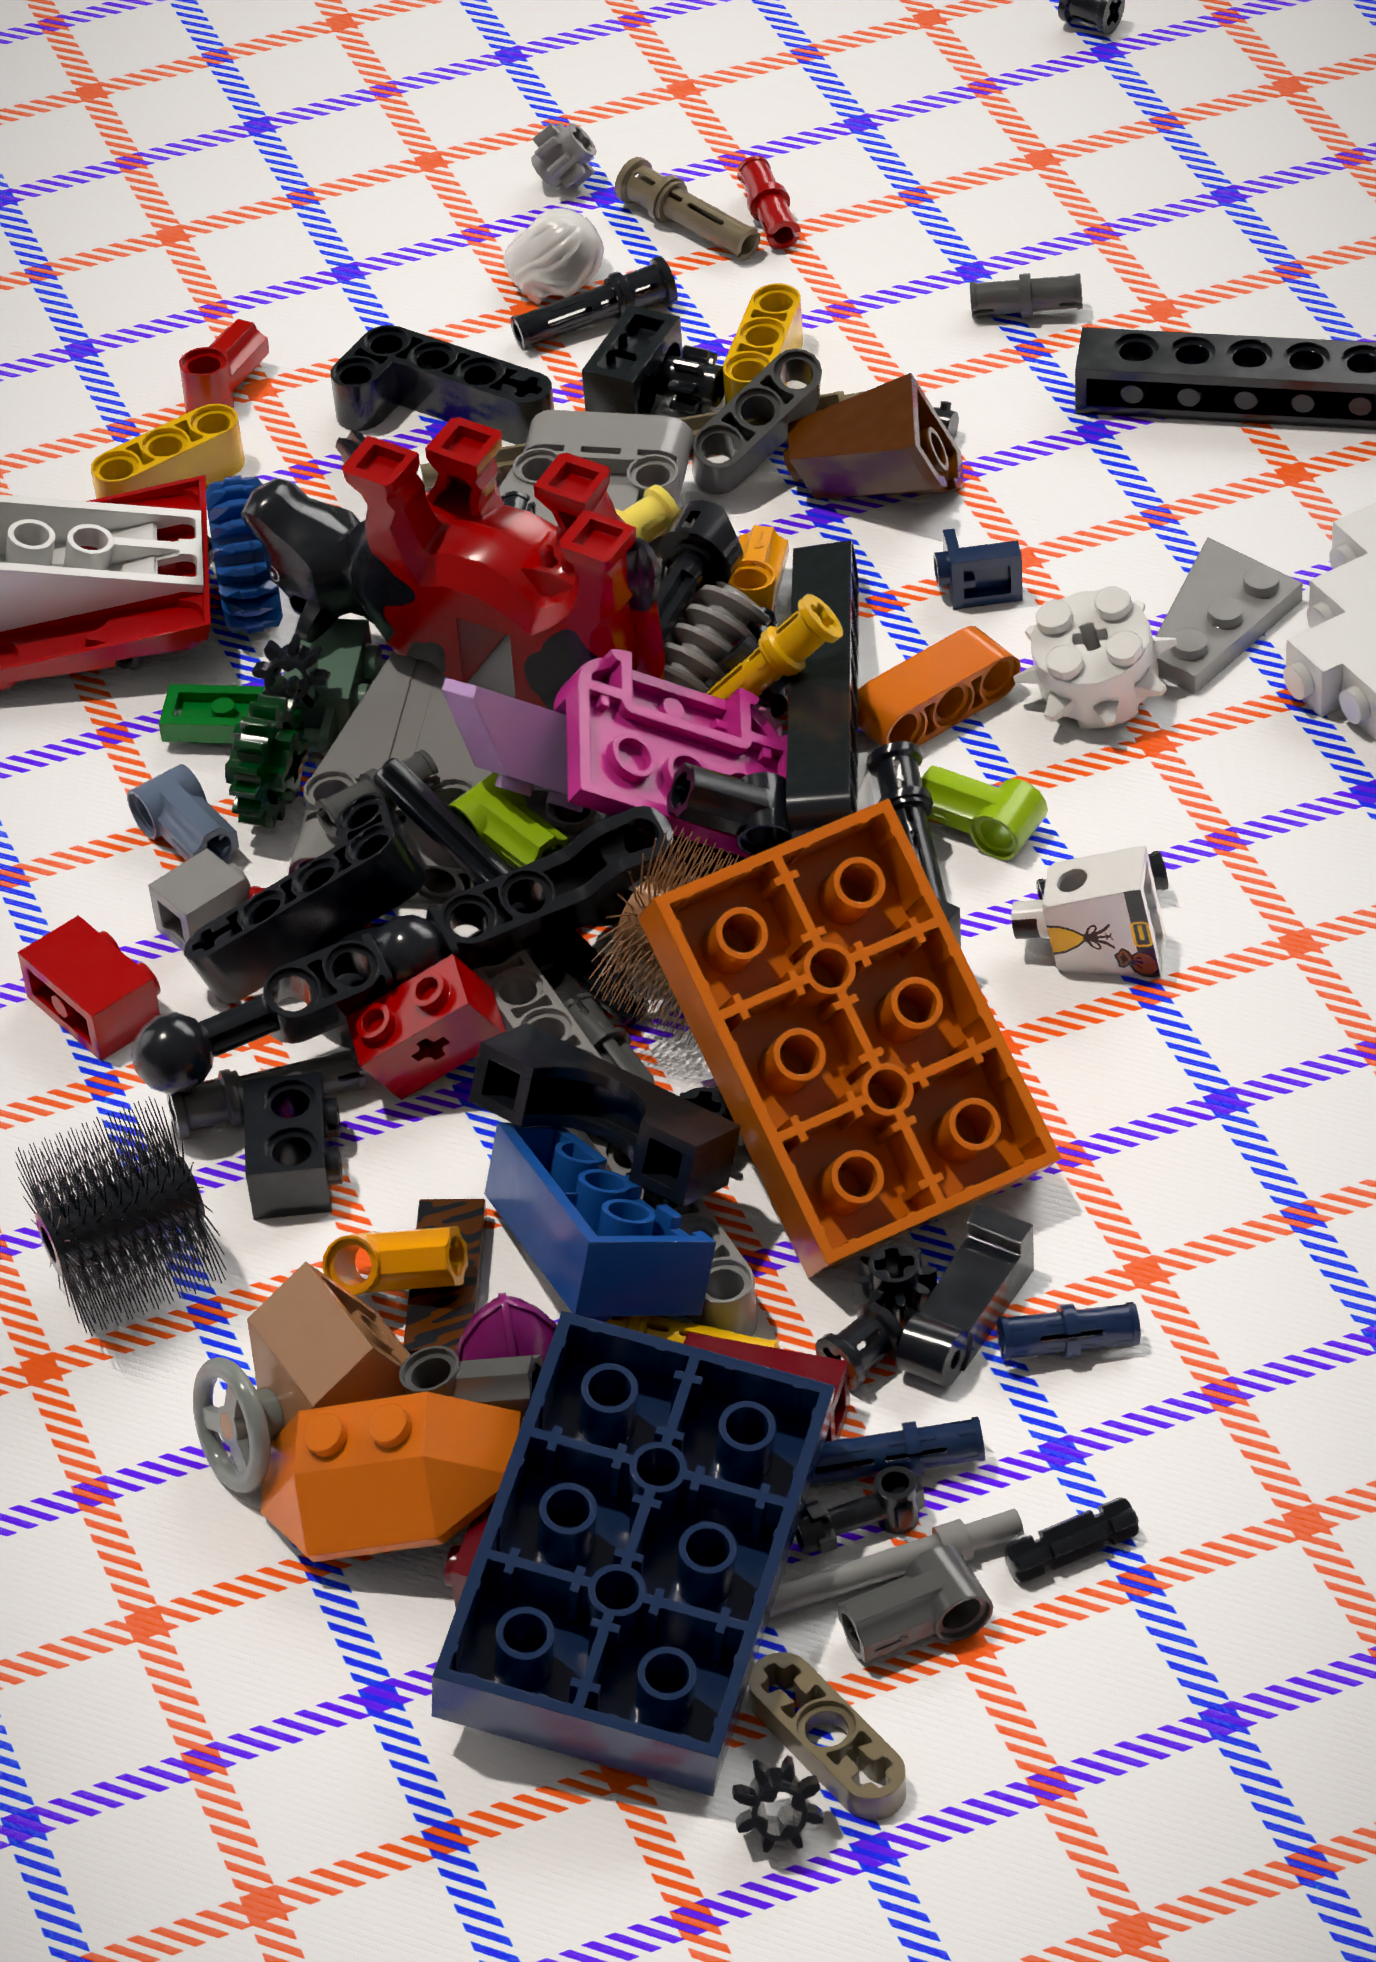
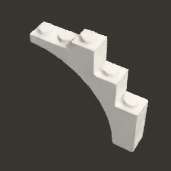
[1283,502,1376,741]

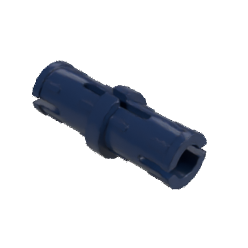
[997,1301,1141,1361]

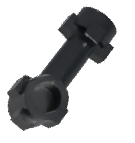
[795,1466,925,1555]

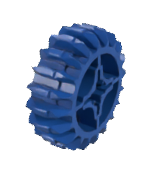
[205,475,283,634]

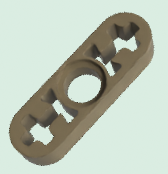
[748,1652,907,1820]

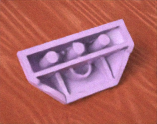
[442,678,583,813]

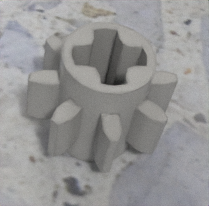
[531,123,597,189]

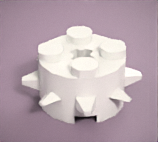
[1013,585,1177,729]

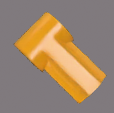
[727,525,789,626]
[322,1226,468,1296]

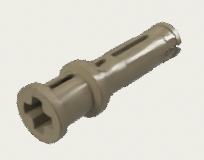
[614,156,761,261]

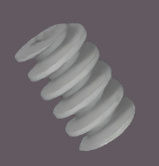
[663,581,771,694]

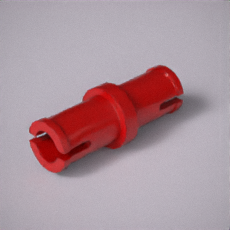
[737,155,801,249]

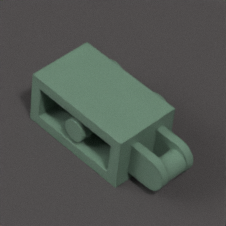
[283,618,382,755]

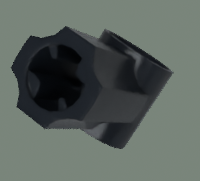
[667,762,792,855]

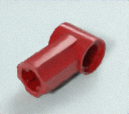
[179,319,269,413]

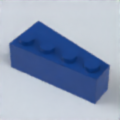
[484,1122,716,1322]

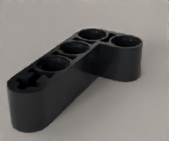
[330,325,554,445]
[183,792,426,1004]

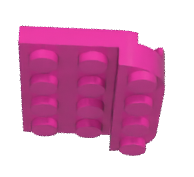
[554,649,788,858]

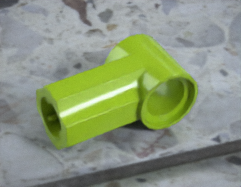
[921,765,1048,860]
[448,772,569,869]

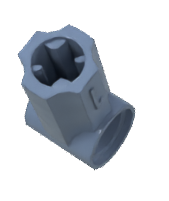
[127,764,239,864]

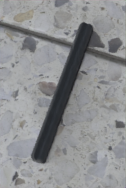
[374,758,649,1027]

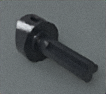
[657,500,744,643]

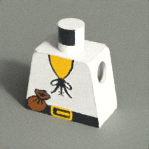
[1011,845,1166,978]

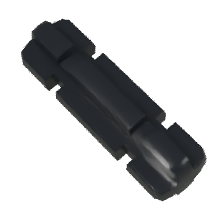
[1004,1497,1139,1583]

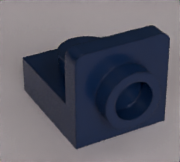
[933,528,1023,610]

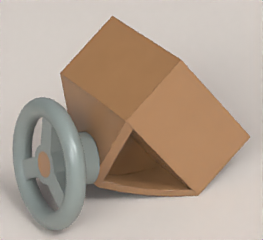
[193,1261,411,1493]

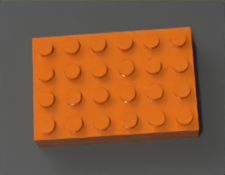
[638,798,1062,1278]

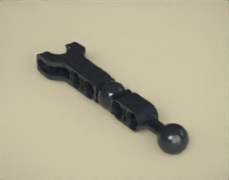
[131,806,673,1095]

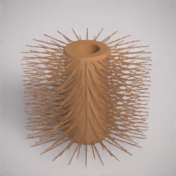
[589,825,739,1049]

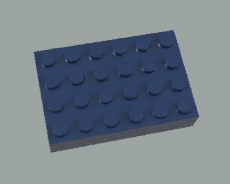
[431,1311,835,1797]

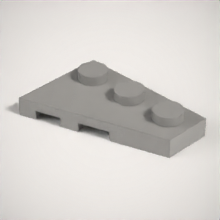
[1155,537,1303,695]

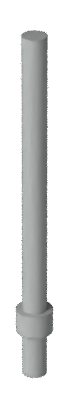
[770,1508,1024,1618]

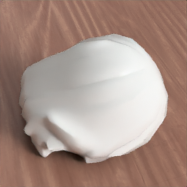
[503,208,605,305]

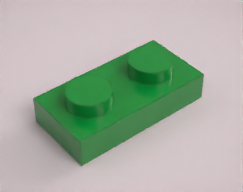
[159,684,265,744]

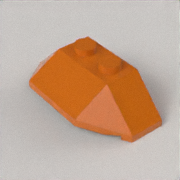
[260,1392,524,1562]

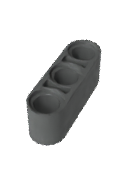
[692,348,822,495]

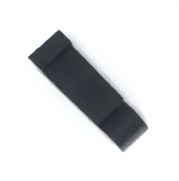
[896,1204,1034,1388]

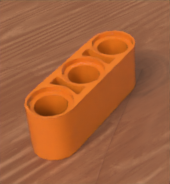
[858,626,1021,746]

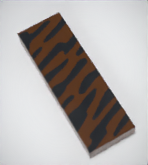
[403,1199,487,1354]

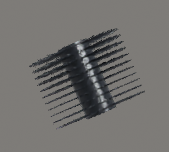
[15,1096,227,1336]

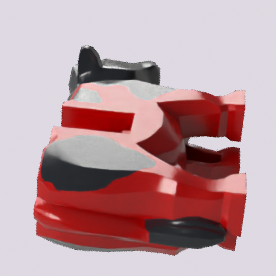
[241,417,665,711]

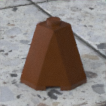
[783,373,964,499]

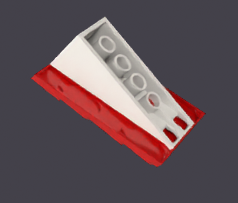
[0,475,211,690]

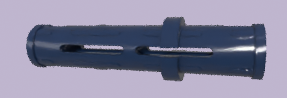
[811,1416,986,1487]

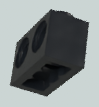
[581,305,683,415]
[243,1072,343,1220]

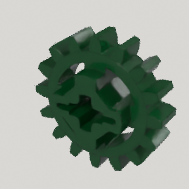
[225,694,309,828]

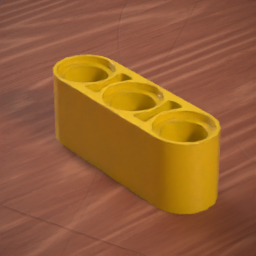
[723,283,803,405]
[91,404,245,499]

